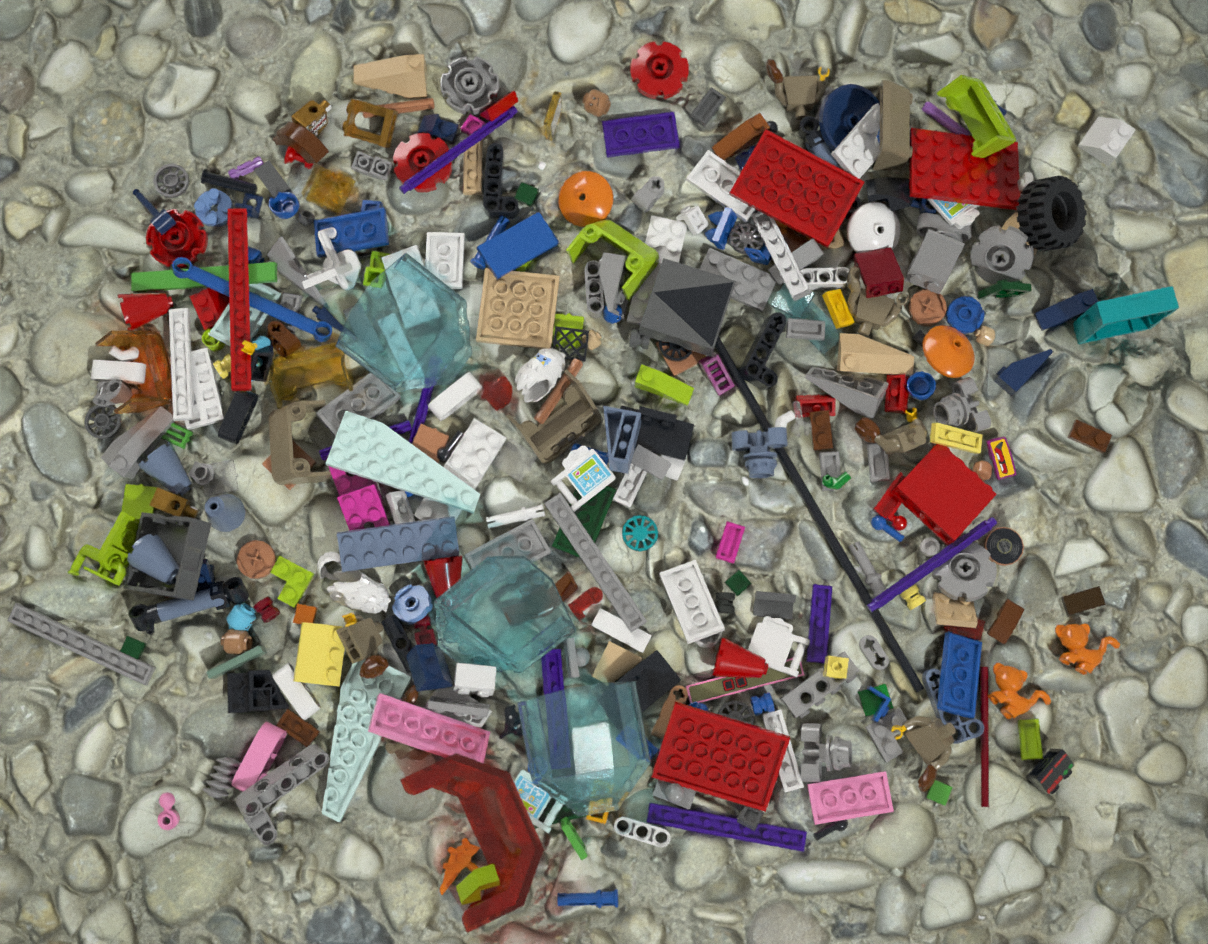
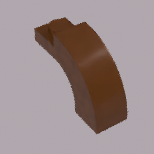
[272,122,329,163]

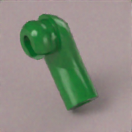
[822,472,851,490]

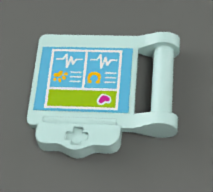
[502,770,569,833]

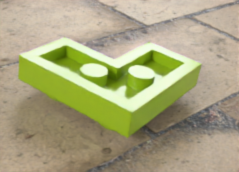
[270,556,314,608]

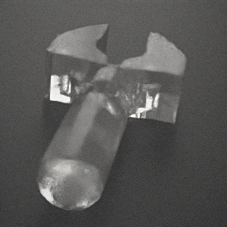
[791,401,811,438]

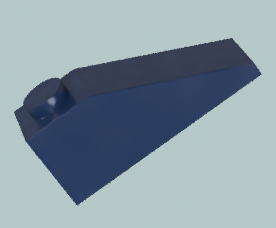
[1034,289,1099,331]
[994,349,1054,396]

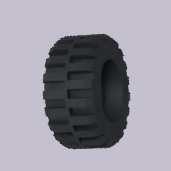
[1016,175,1087,251]

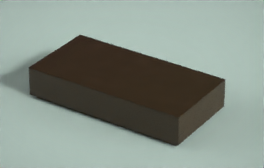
[1061,586,1106,616]

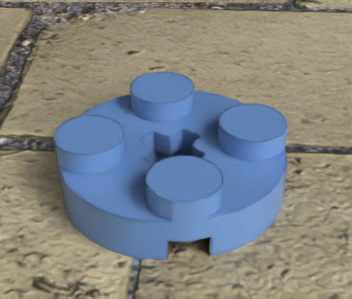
[194,188,233,227]
[392,585,433,625]

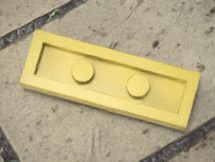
[930,422,983,454]

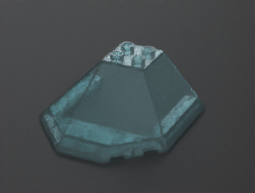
[336,253,472,392]
[434,555,576,673]
[517,681,651,816]

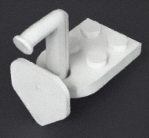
[302,227,361,290]

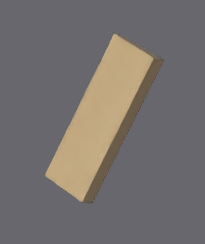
[463,140,483,195]

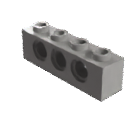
[780,651,859,719]

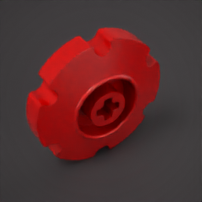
[630,41,689,99]
[393,133,453,193]
[146,209,208,269]

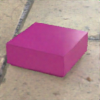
[460,114,486,135]

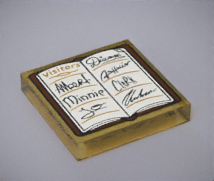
[544,91,562,141]

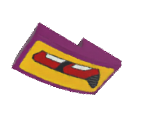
[986,436,1017,480]

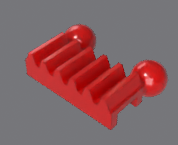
[873,472,907,531]

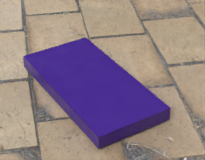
[602,112,680,158]

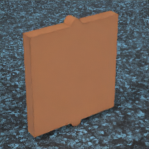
[412,424,449,463]

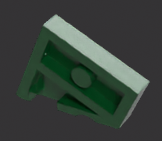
[977,279,1032,300]

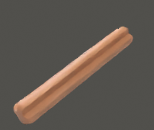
[362,98,435,118]
[534,359,583,424]

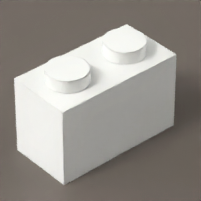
[453,663,496,697]

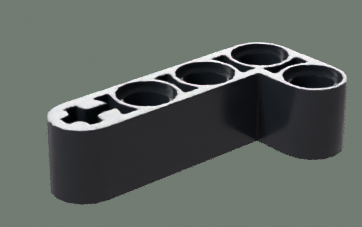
[483,143,519,219]
[739,312,786,390]

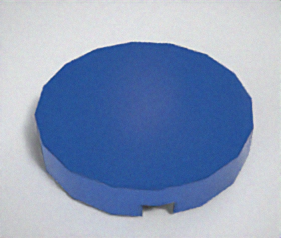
[946,296,985,334]

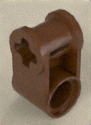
[265,321,301,358]

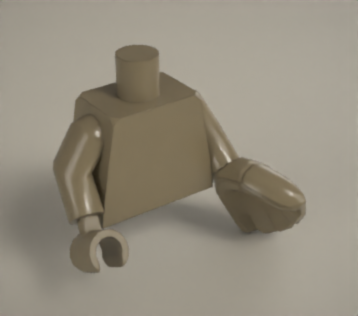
[847,266,908,336]

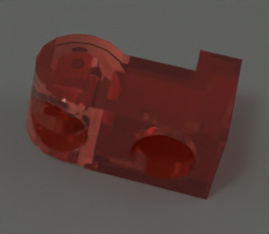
[568,587,603,622]
[944,619,985,641]

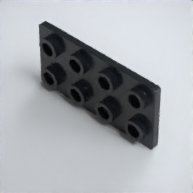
[620,406,694,461]
[597,650,681,729]

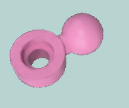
[158,792,180,830]

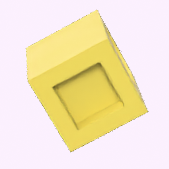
[823,656,849,679]

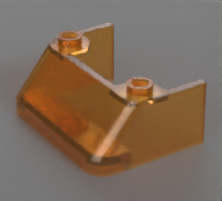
[95,330,173,414]

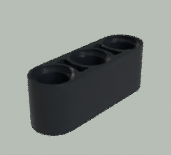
[218,391,258,445]

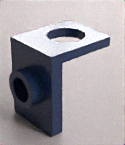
[234,193,263,218]

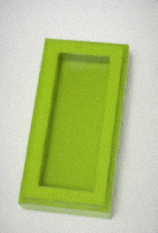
[1017,719,1043,760]

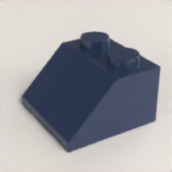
[406,643,454,692]

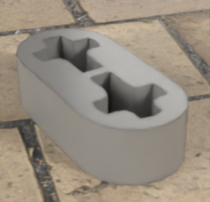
[859,635,889,670]

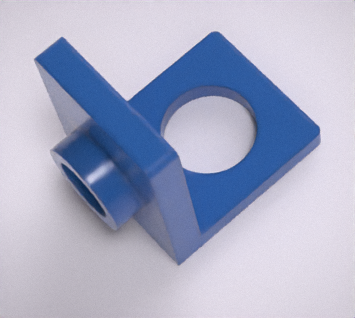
[744,243,772,265]
[866,686,891,722]

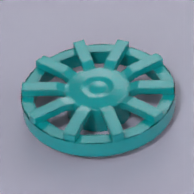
[622,515,658,552]

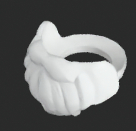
[316,551,342,580]

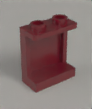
[854,247,904,298]

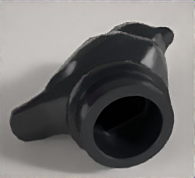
[499,704,529,739]

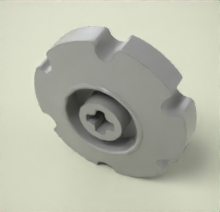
[440,56,500,115]
[971,225,1034,284]
[932,542,997,602]

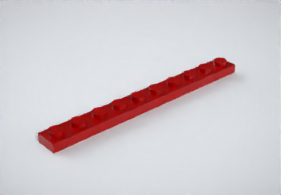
[227,209,252,391]

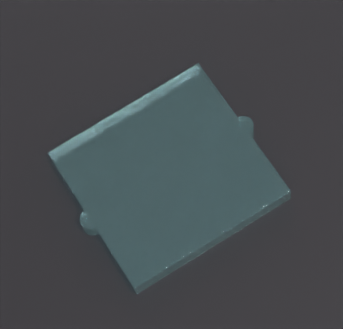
[771,283,815,319]

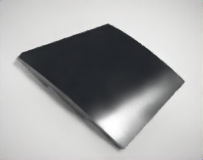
[866,177,917,211]
[227,670,289,714]

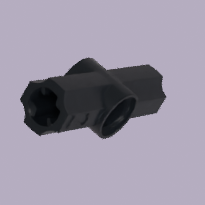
[381,614,413,674]

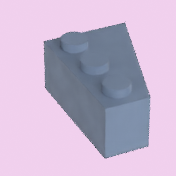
[603,406,641,474]

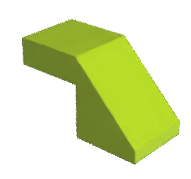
[363,251,390,288]
[456,864,500,905]

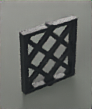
[553,326,589,361]

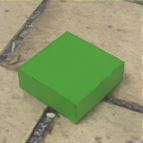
[925,780,953,806]

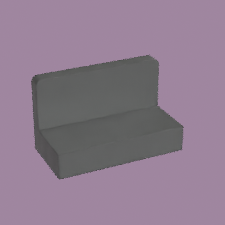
[753,591,796,619]

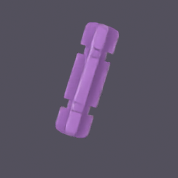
[228,156,264,179]

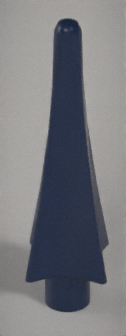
[312,305,356,340]

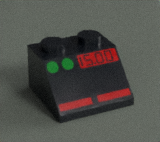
[1025,748,1075,795]

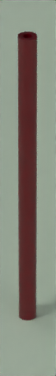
[980,667,989,807]

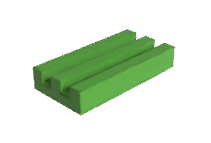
[162,423,193,449]
[561,816,588,860]

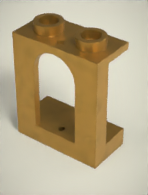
[342,99,398,148]

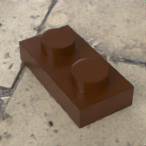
[809,410,833,450]
[1067,420,1112,453]
[276,709,321,747]

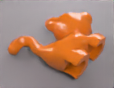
[1055,624,1120,675]
[988,663,1051,719]

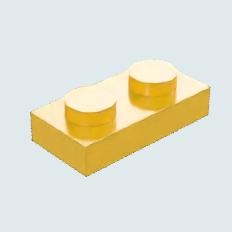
[822,289,855,329]

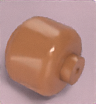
[972,461,992,481]

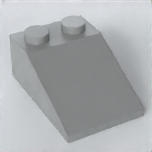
[905,229,965,294]
[599,252,633,319]

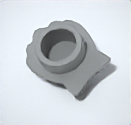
[188,461,214,485]

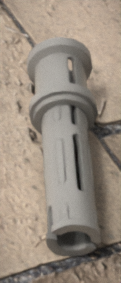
[849,541,888,598]

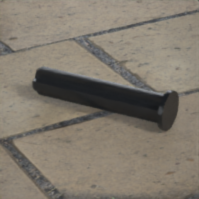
[201,169,258,195]

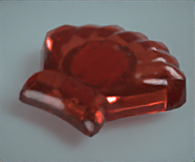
[480,376,513,411]

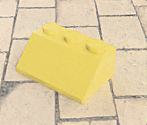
[293,622,345,687]

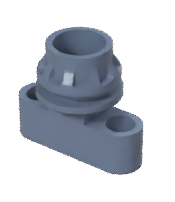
[731,427,788,478]

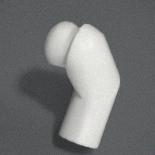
[108,345,139,362]
[775,410,796,428]

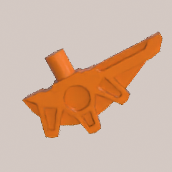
[440,838,480,895]

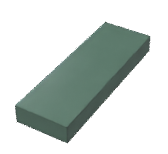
[206,645,267,679]

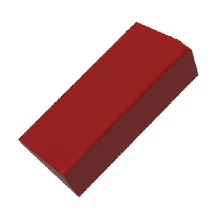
[480,91,519,121]
[884,374,909,414]
[796,394,836,418]

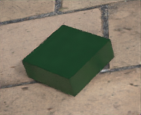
[514,182,538,207]
[724,570,752,597]
[120,636,146,659]

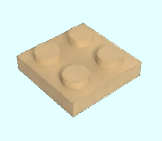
[932,592,978,628]

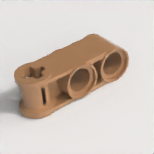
[651,685,688,740]

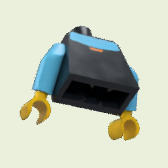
[241,336,274,382]

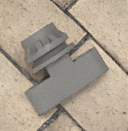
[917,213,972,242]
[933,377,991,433]
[801,723,852,782]

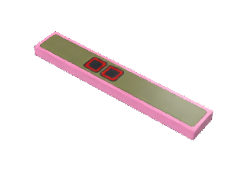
[686,658,804,703]

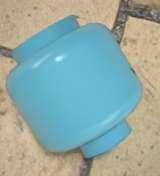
[226,603,256,631]

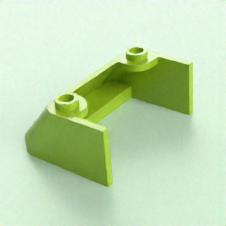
[937,75,1016,158]
[566,219,660,301]

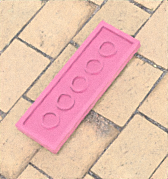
[368,693,490,770]

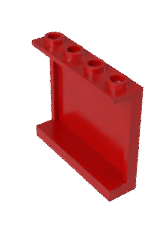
[890,444,997,546]

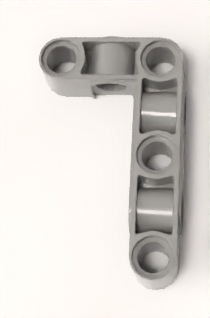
[236,744,329,845]

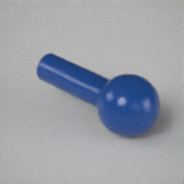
[871,515,905,542]

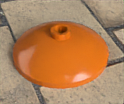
[559,171,614,227]
[923,325,975,378]

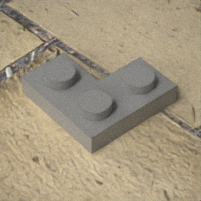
[865,708,907,762]

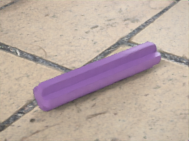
[922,101,970,135]

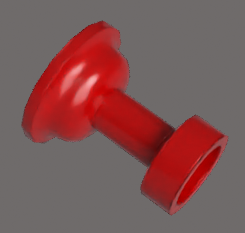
[284,146,314,170]

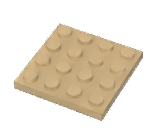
[476,268,560,349]

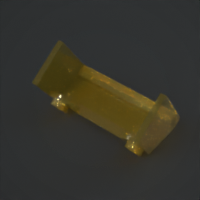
[269,342,353,409]

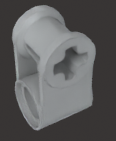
[631,176,664,213]
[93,379,132,407]

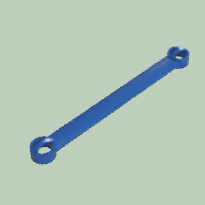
[172,257,332,342]

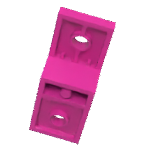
[326,459,390,531]

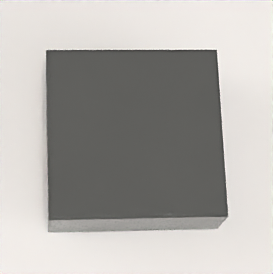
[737,806,764,831]

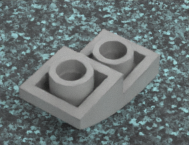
[351,151,393,181]

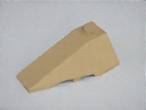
[353,54,427,99]
[837,333,914,375]

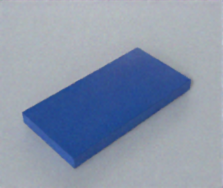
[314,207,389,258]
[476,212,559,279]
[937,632,982,719]

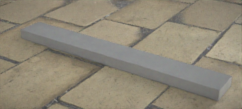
[544,493,647,632]
[7,603,156,685]

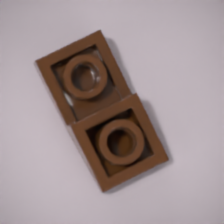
[987,598,1025,644]

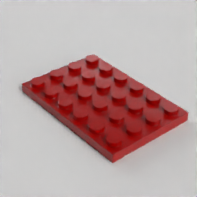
[909,128,1020,210]
[729,129,865,248]
[651,702,790,812]

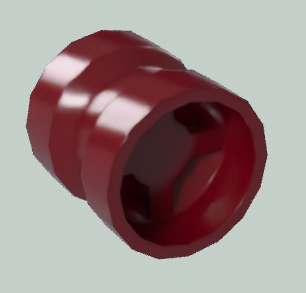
[253,596,281,623]

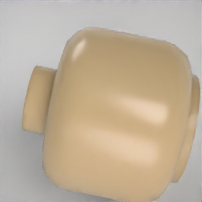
[975,325,995,346]
[582,329,602,350]

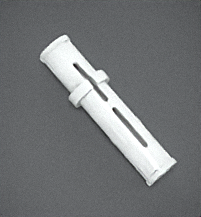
[486,504,545,529]

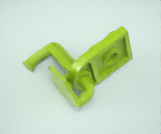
[68,511,140,586]

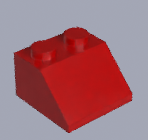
[190,288,230,331]

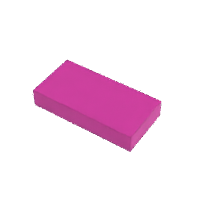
[715,521,745,564]

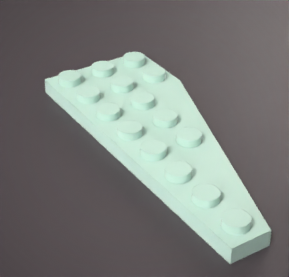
[326,411,480,514]
[322,660,412,822]

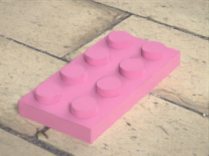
[807,771,894,825]

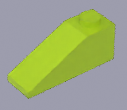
[634,364,694,406]

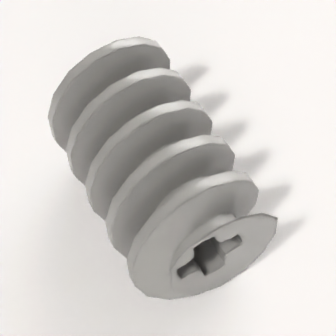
[203,756,241,801]

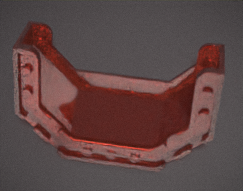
[400,753,544,933]

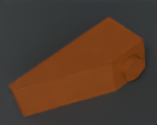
[712,113,770,161]

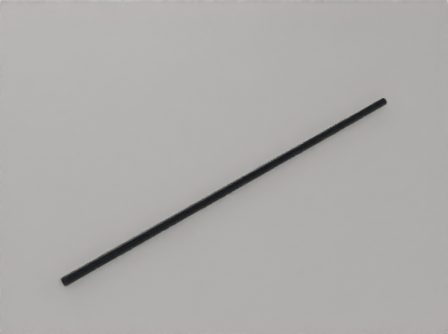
[715,335,924,693]

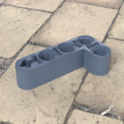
[922,669,984,744]

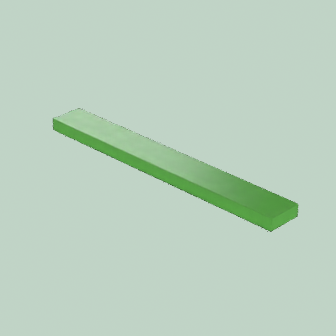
[131,262,277,293]

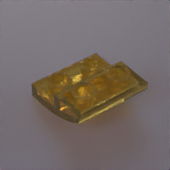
[306,166,356,214]

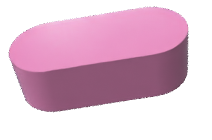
[232,722,287,792]

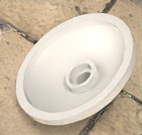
[847,202,900,253]

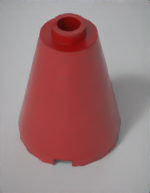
[118,293,174,332]
[423,555,463,609]
[713,638,769,678]

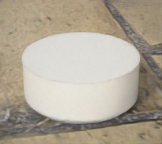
[920,537,940,557]

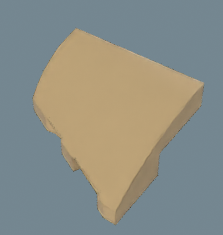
[592,641,643,686]

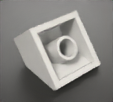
[1078,117,1136,167]

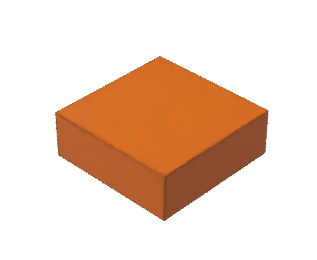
[293,604,317,624]

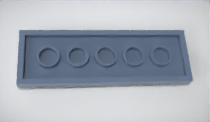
[337,516,459,572]

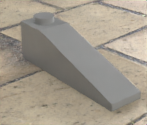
[267,237,329,309]
[805,367,889,418]
[101,406,174,479]

